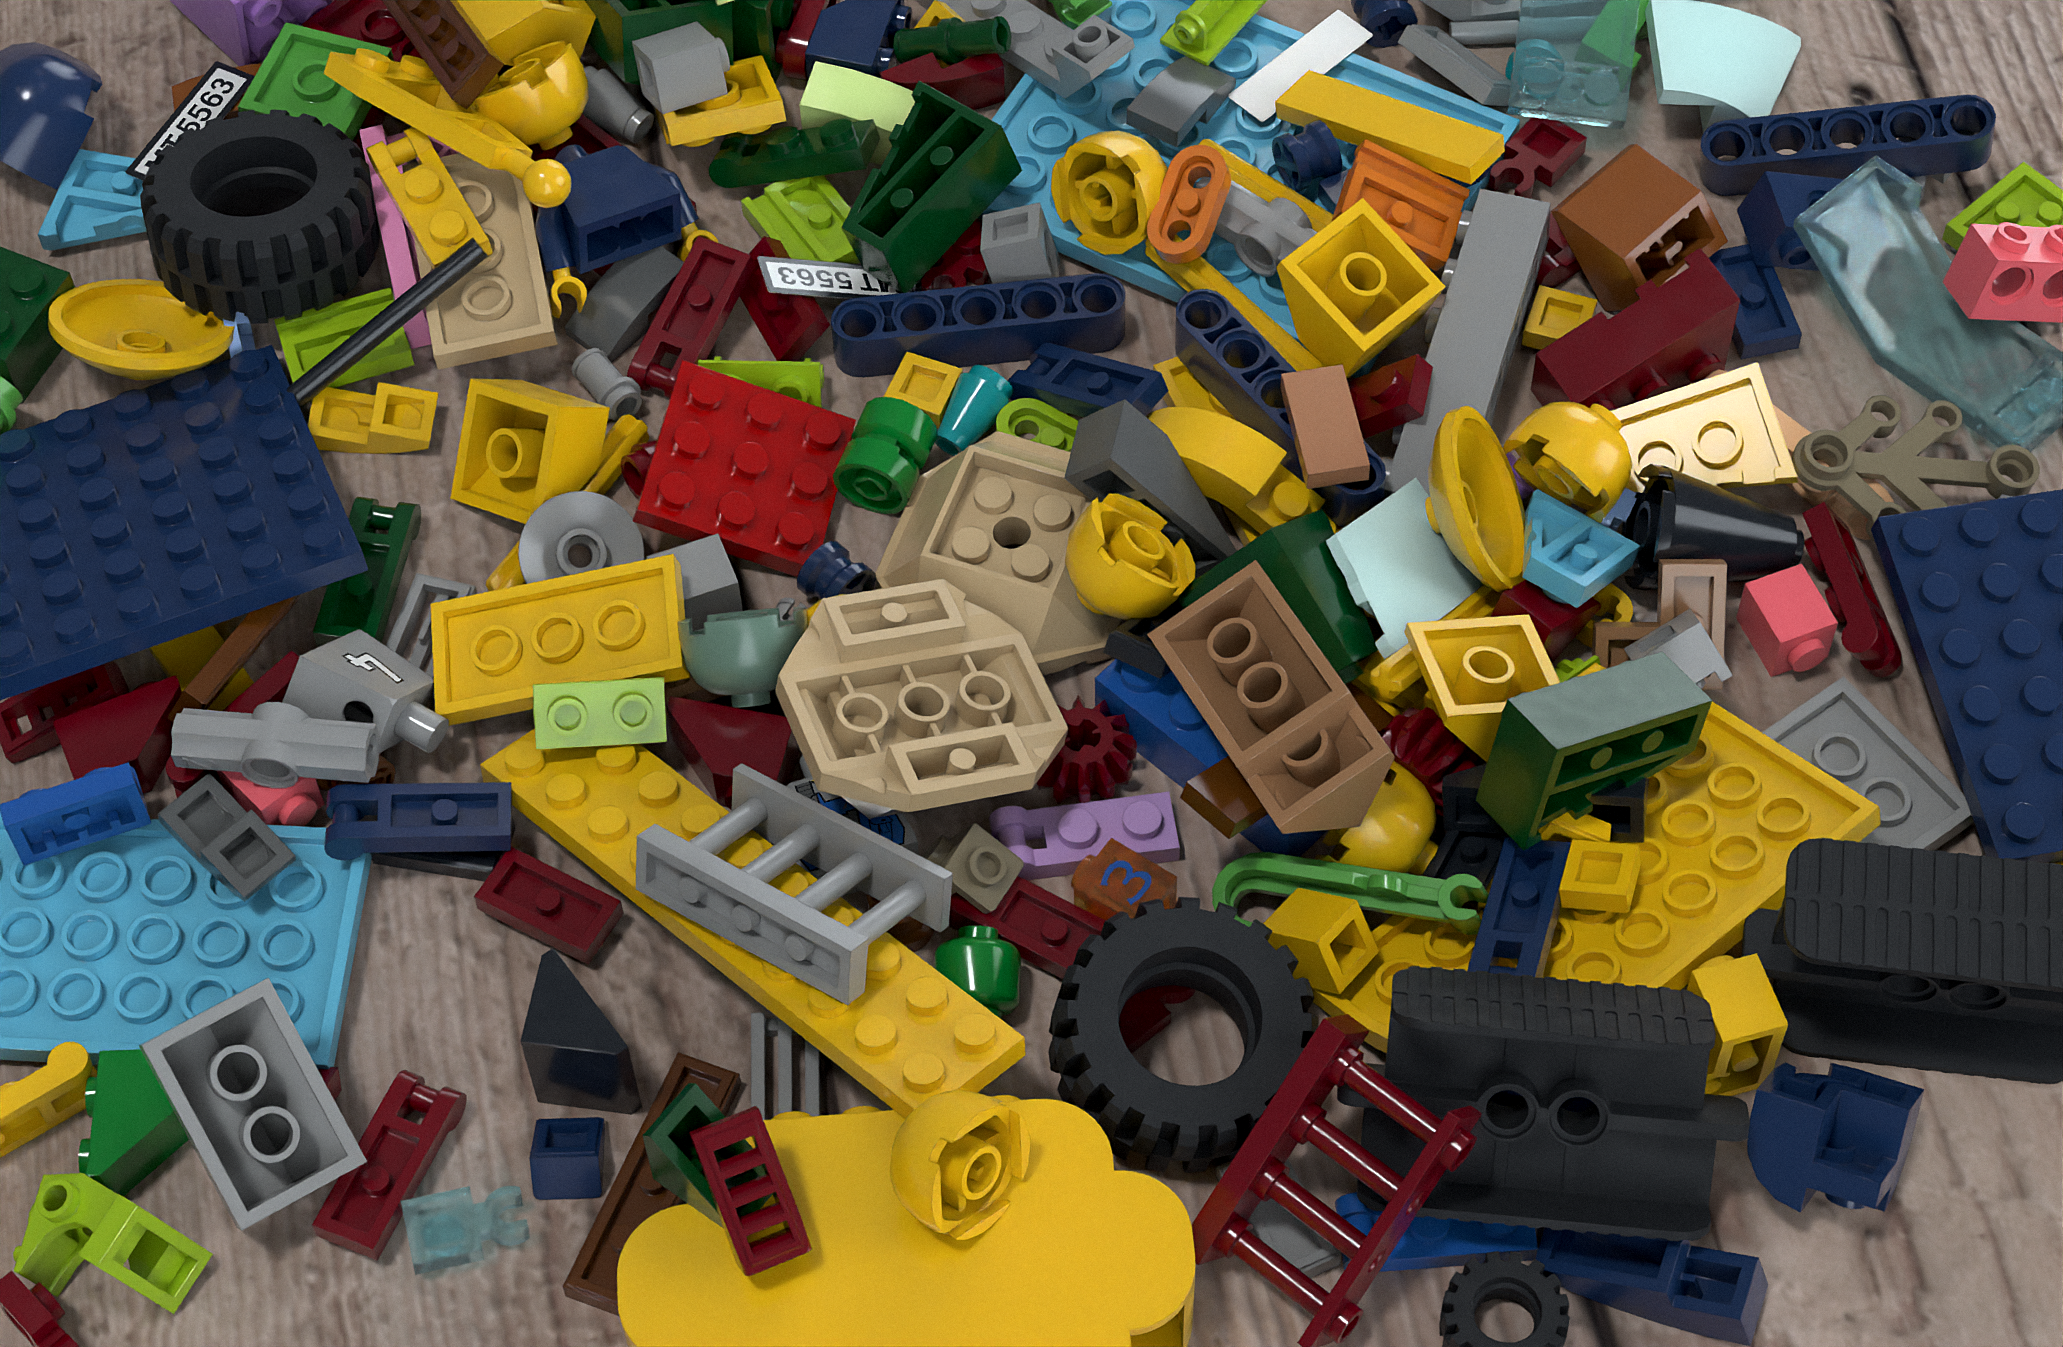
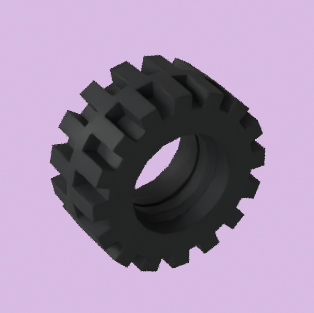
[1439,1251,1570,1347]

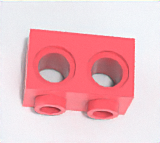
[1943,222,2063,323]

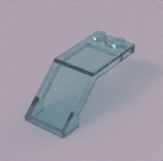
[1507,0,1640,129]
[1793,155,2063,452]

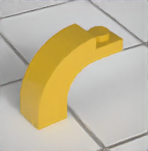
[1146,406,1326,535]

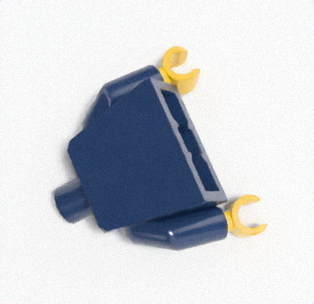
[535,145,719,318]

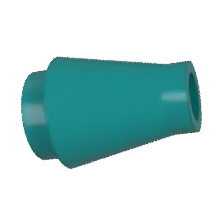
[935,365,1014,456]

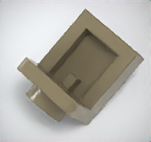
[923,823,1024,914]

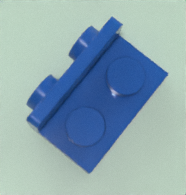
[0,762,152,866]

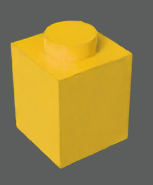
[1263,888,1379,994]

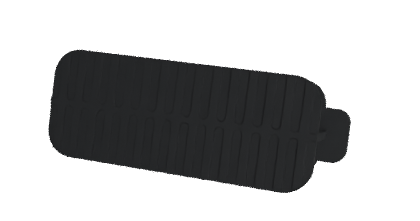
[1742,837,2063,1084]
[1337,966,1750,1241]

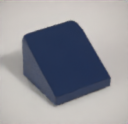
[529,1117,605,1200]

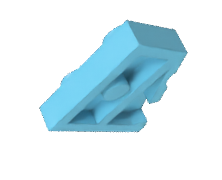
[38,149,147,251]
[1522,489,1640,608]

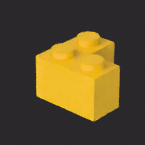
[1687,953,1788,1096]

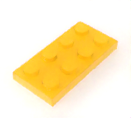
[430,554,690,726]

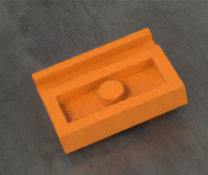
[1331,139,1470,271]

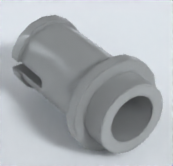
[572,348,642,421]

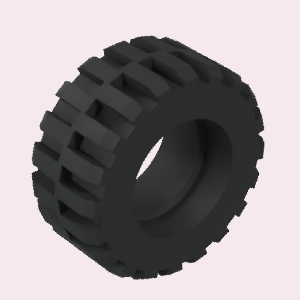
[140,110,380,324]
[1048,897,1318,1173]

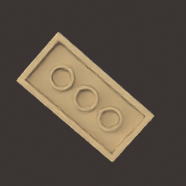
[402,153,558,370]

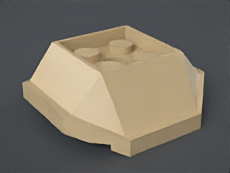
[875,431,1126,675]
[775,579,1068,819]

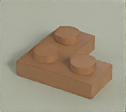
[1592,559,1727,690]

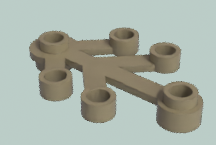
[1792,395,2040,542]

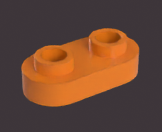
[1147,145,1231,264]

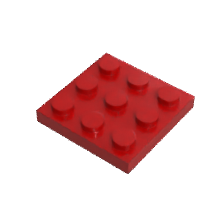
[632,360,856,577]

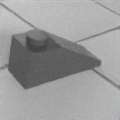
[1064,399,1237,580]

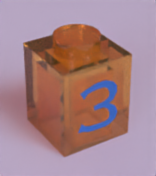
[1071,838,1177,920]

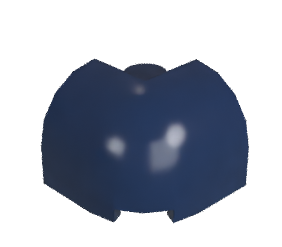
[0,42,103,190]
[1747,1062,1925,1213]

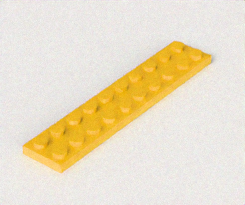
[480,728,1026,1119]

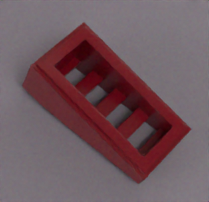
[0,661,130,764]
[689,1106,812,1276]

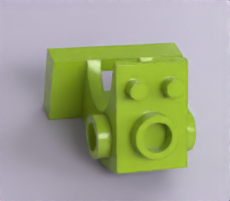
[13,1173,213,1314]

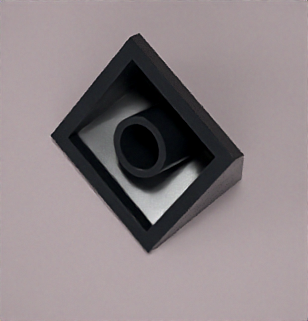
[520,948,643,1115]

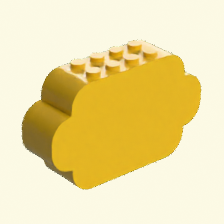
[617,1095,1196,1347]

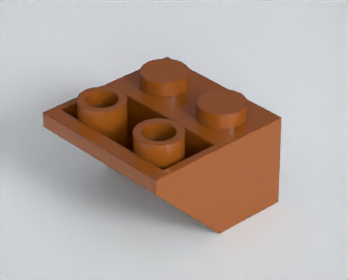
[1551,144,1728,311]

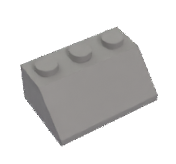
[139,978,367,1231]

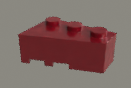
[1530,248,1740,411]

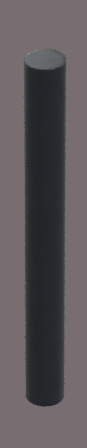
[286,237,488,409]

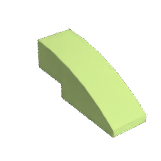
[799,61,915,164]

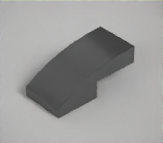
[1126,56,1236,147]
[565,246,684,363]
[158,773,296,902]

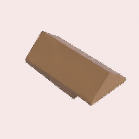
[1147,560,1395,834]

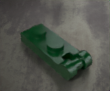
[708,118,880,188]
[312,496,421,647]

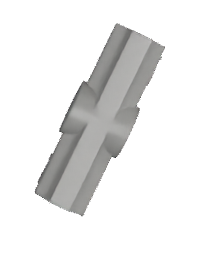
[1195,177,1318,277]
[171,702,380,788]

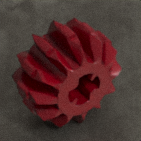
[1036,695,1137,805]
[1380,707,1482,816]

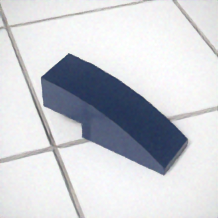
[1535,1227,1768,1346]

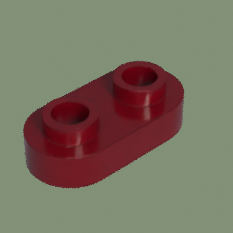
[775,0,840,81]

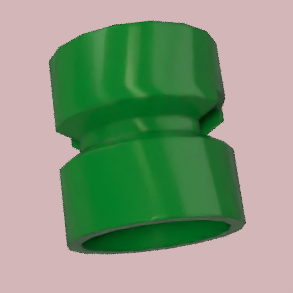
[833,397,938,514]

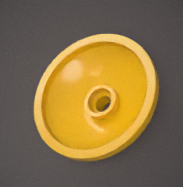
[48,279,234,380]
[1425,406,1526,593]

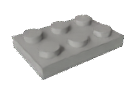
[1762,676,1974,851]

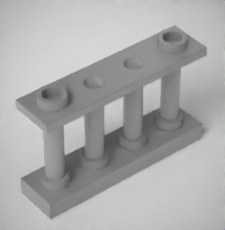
[636,763,953,1005]

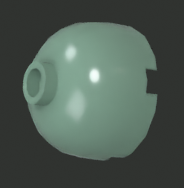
[677,607,808,707]

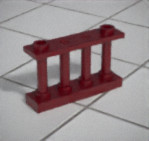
[1191,1014,1482,1347]

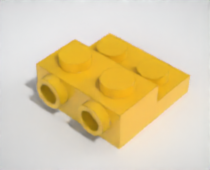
[655,55,786,147]

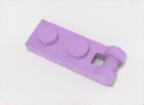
[989,792,1180,880]

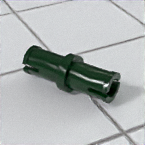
[893,16,1012,65]

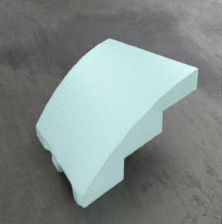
[1645,0,1801,134]
[1326,478,1483,659]

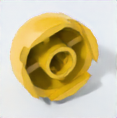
[472,41,589,150]
[1051,131,1168,255]
[1503,402,1632,523]
[1065,493,1196,621]
[1315,760,1439,876]
[890,1090,1031,1240]

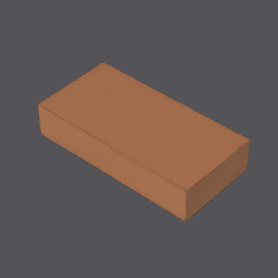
[1280,364,1370,489]

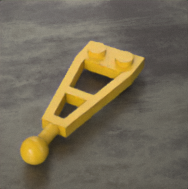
[323,48,572,208]

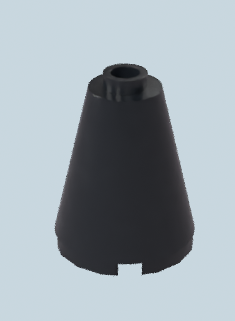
[1622,464,1804,591]

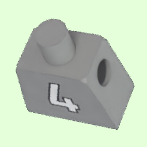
[282,629,449,753]

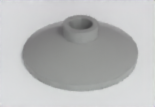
[518,491,644,584]

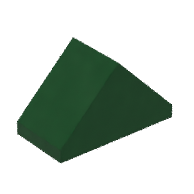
[642,1083,773,1229]

